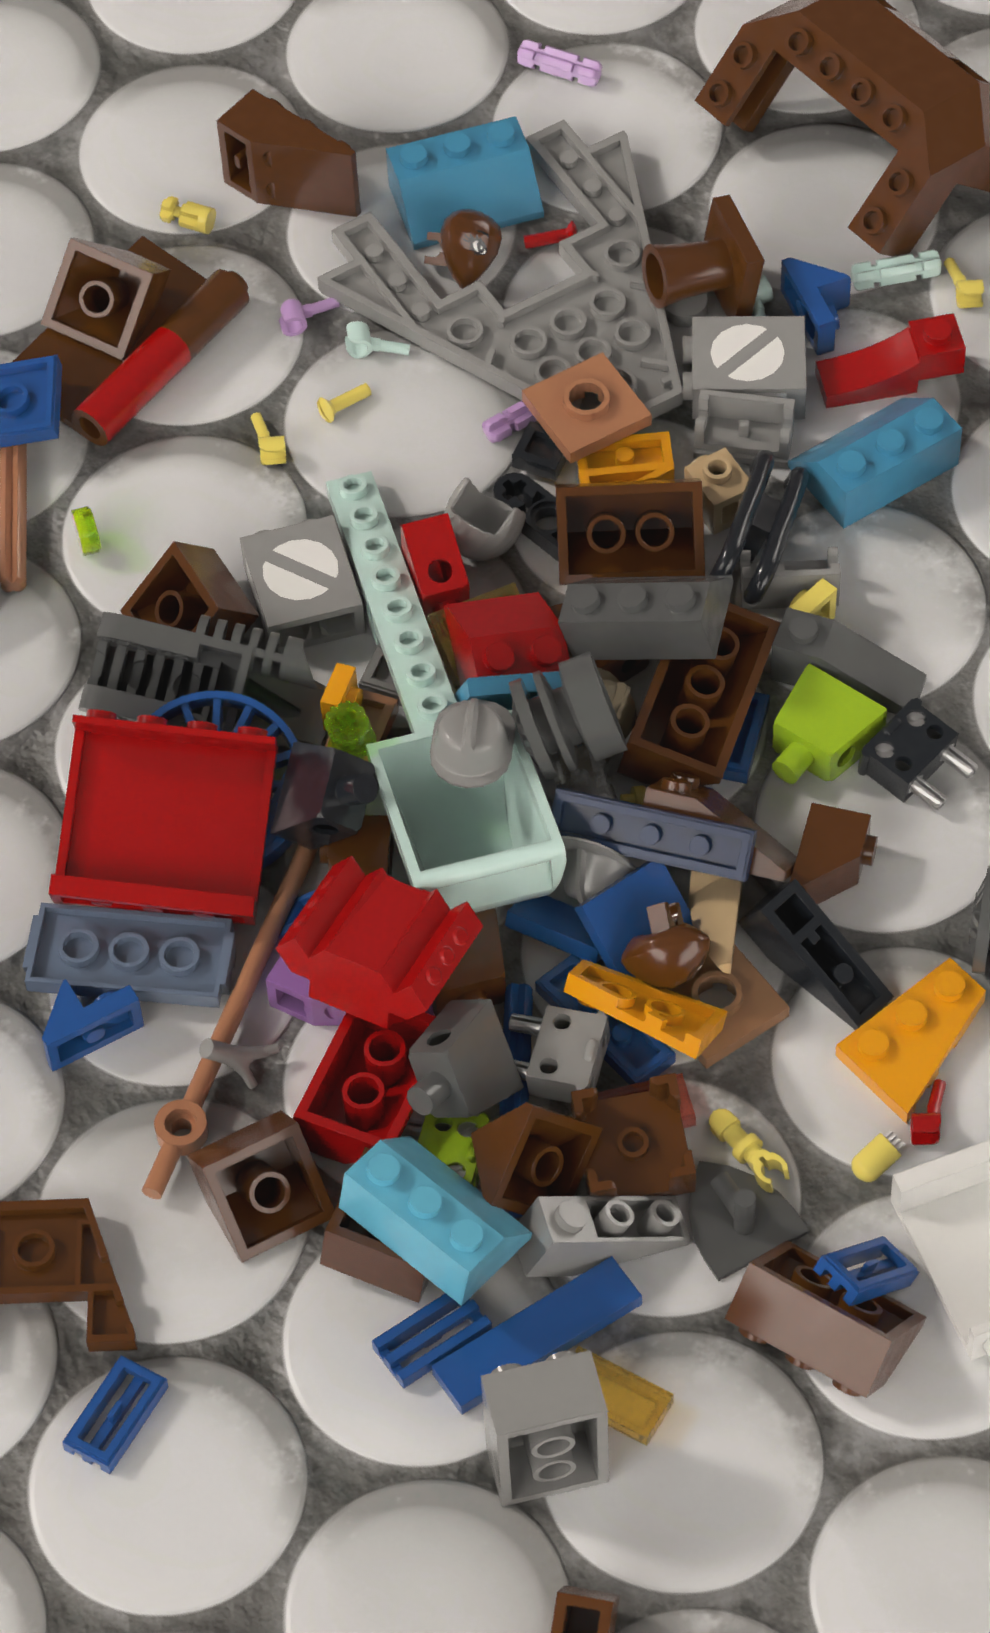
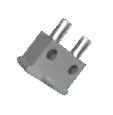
[509,1005,610,1103]

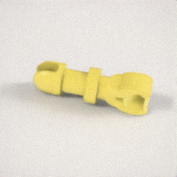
[708,1109,790,1193]

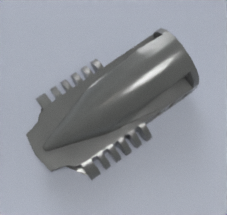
[78,612,327,754]

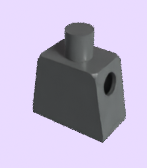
[407,999,524,1118]

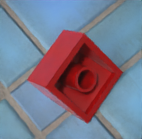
[444,592,570,687]

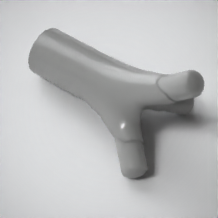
[199,1038,281,1089]

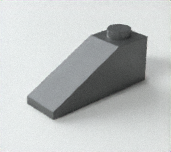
[771,607,927,714]

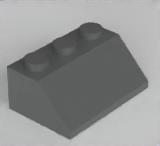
[558,575,734,660]

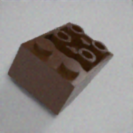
[216,89,361,217]

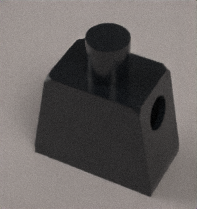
[271,742,378,850]

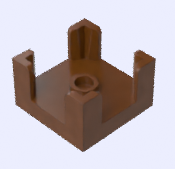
[571,1073,696,1196]

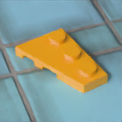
[835,957,986,1124]
[563,959,728,1059]

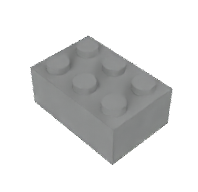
[481,1350,609,1507]

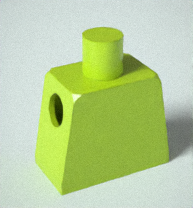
[772,663,887,784]

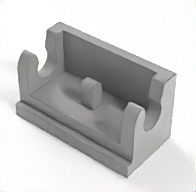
[693,389,795,469]
[739,547,841,609]

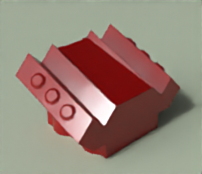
[275,855,484,1029]

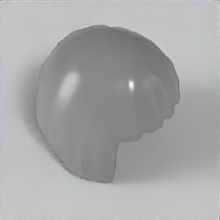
[444,477,526,561]

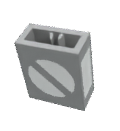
[683,316,806,419]
[240,515,366,654]

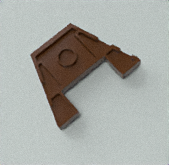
[0,1198,138,1352]

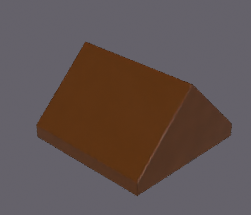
[471,1102,603,1215]

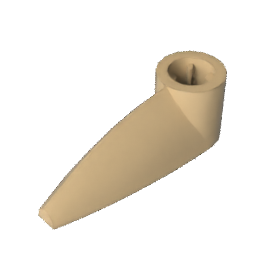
[689,870,743,974]

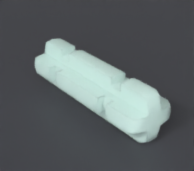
[851,249,941,291]

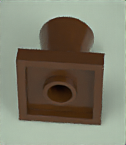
[642,195,765,316]

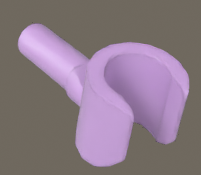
[279,298,340,336]

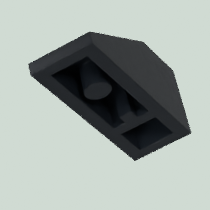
[738,879,894,1030]

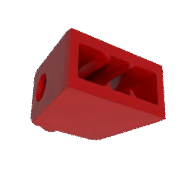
[401,513,470,639]

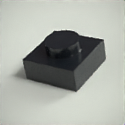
[512,421,567,481]

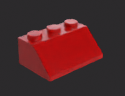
[293,1012,437,1164]

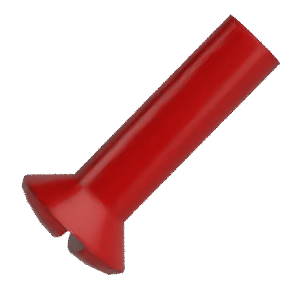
[523,220,578,249]

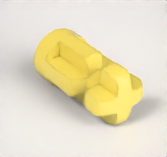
[160,196,216,234]

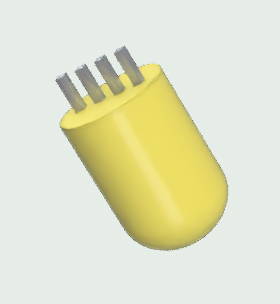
[851,1130,906,1182]

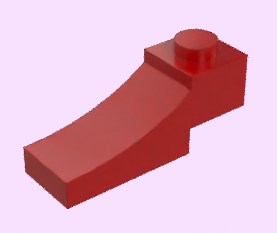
[815,313,966,409]

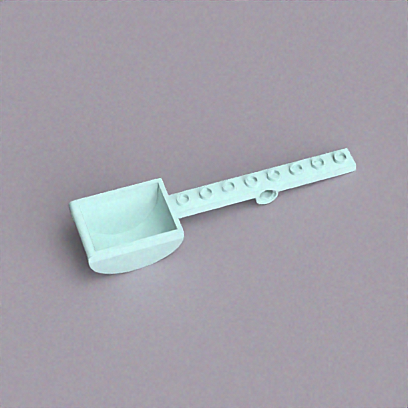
[326,471,567,913]

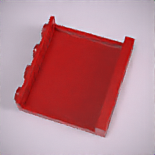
[48,709,278,926]

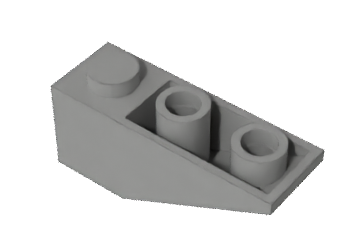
[518,1196,691,1277]

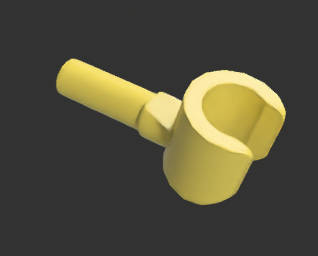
[943,257,984,308]
[251,412,286,465]

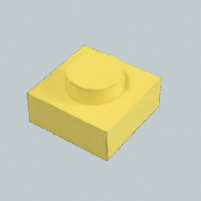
[789,578,837,619]

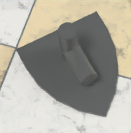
[688,1161,810,1281]

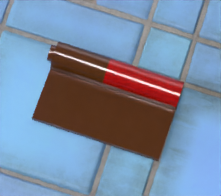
[12,236,250,446]

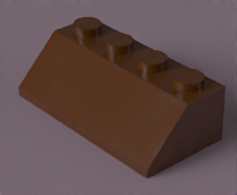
[617,603,781,786]

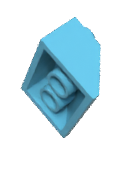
[339,1136,532,1306]

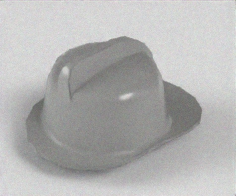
[430,698,516,788]
[561,836,638,904]

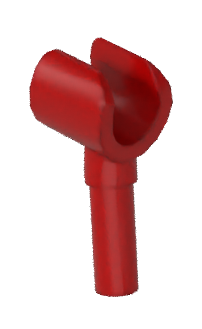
[910,1079,946,1145]

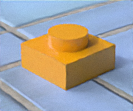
[320,663,363,734]

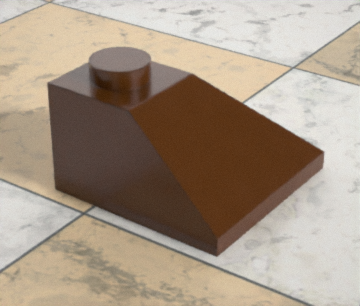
[40,237,171,360]

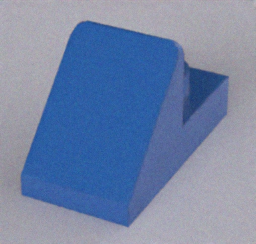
[780,257,851,356]
[42,979,144,1072]

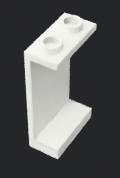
[890,1140,990,1361]

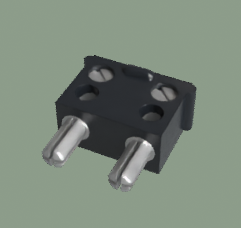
[858,698,978,810]

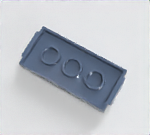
[22,902,236,1008]

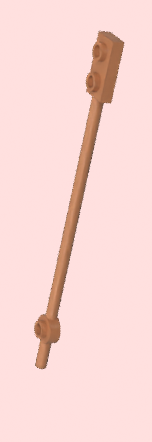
[142,690,399,1199]

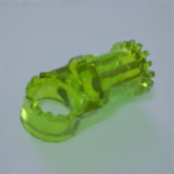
[324,700,376,759]

